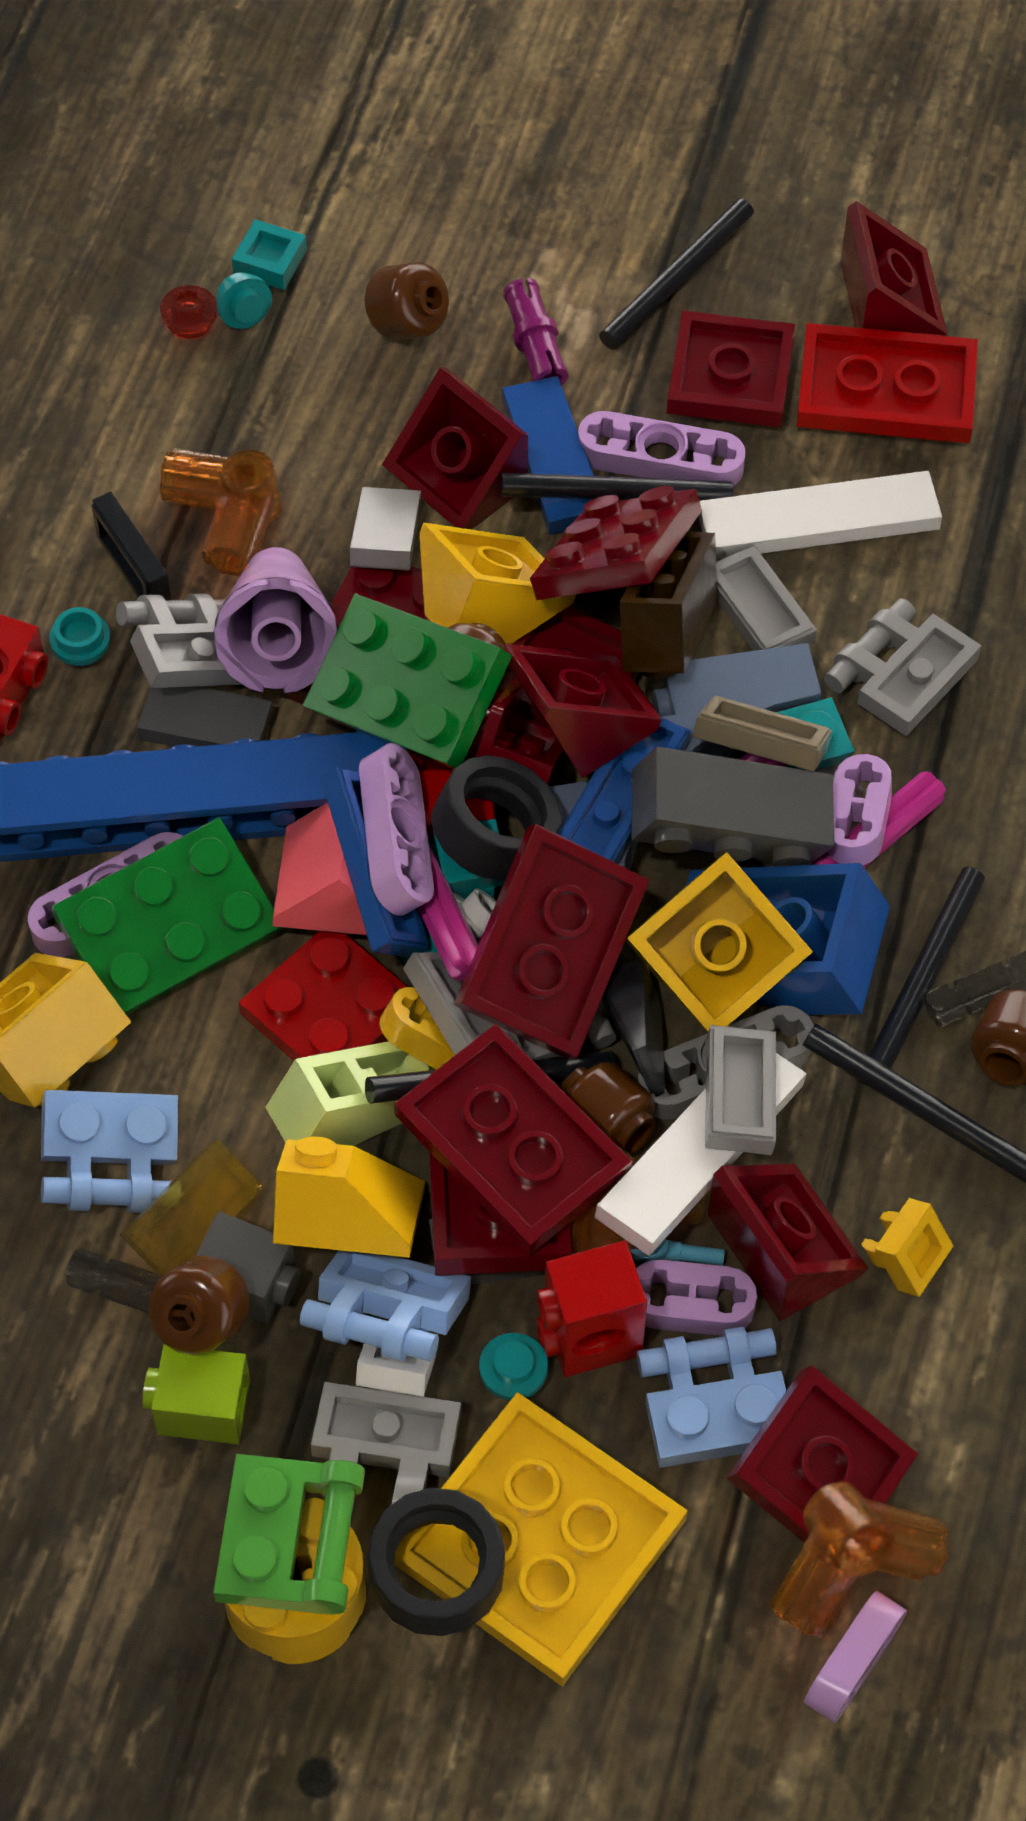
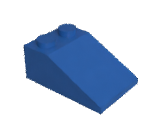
[685,863,890,1015]

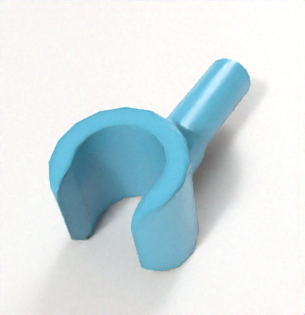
[630,1238,725,1267]

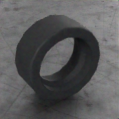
[431,755,561,881]
[367,1488,505,1636]

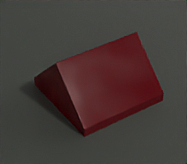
[840,201,947,336]
[382,367,528,530]
[503,643,662,778]
[708,1164,869,1321]

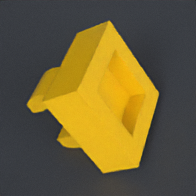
[861,1198,954,1297]

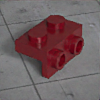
[473,678,567,784]

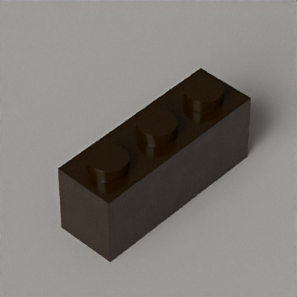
[620,532,718,679]

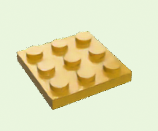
[394,1392,688,1687]

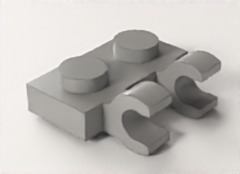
[311,1382,461,1510]

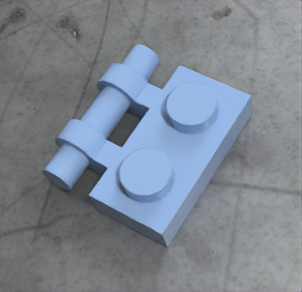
[41,1090,178,1213]
[300,1250,471,1362]
[636,1326,786,1468]

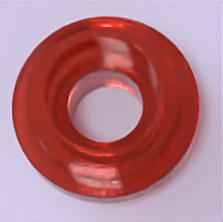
[160,285,218,339]

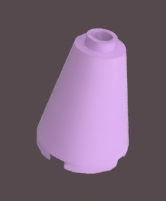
[214,547,338,693]

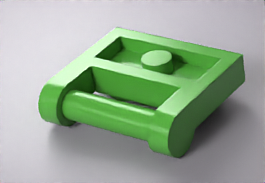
[213,1454,365,1615]

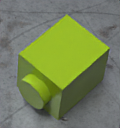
[143,1344,251,1445]

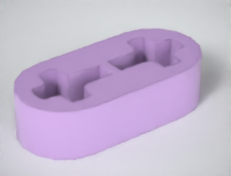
[827,754,892,865]
[636,1260,757,1336]
[804,1590,907,1724]

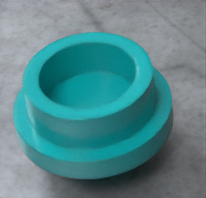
[216,272,272,329]
[49,607,111,666]
[479,1333,548,1401]

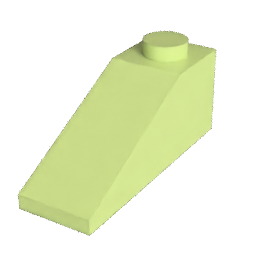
[265,1041,436,1146]

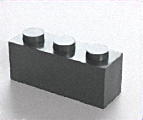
[632,746,834,866]

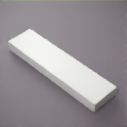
[698,471,942,559]
[594,1053,807,1256]

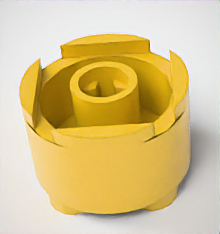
[224,1498,366,1664]

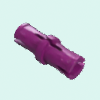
[503,278,568,386]

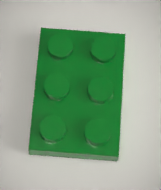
[303,594,512,769]
[51,817,283,1015]

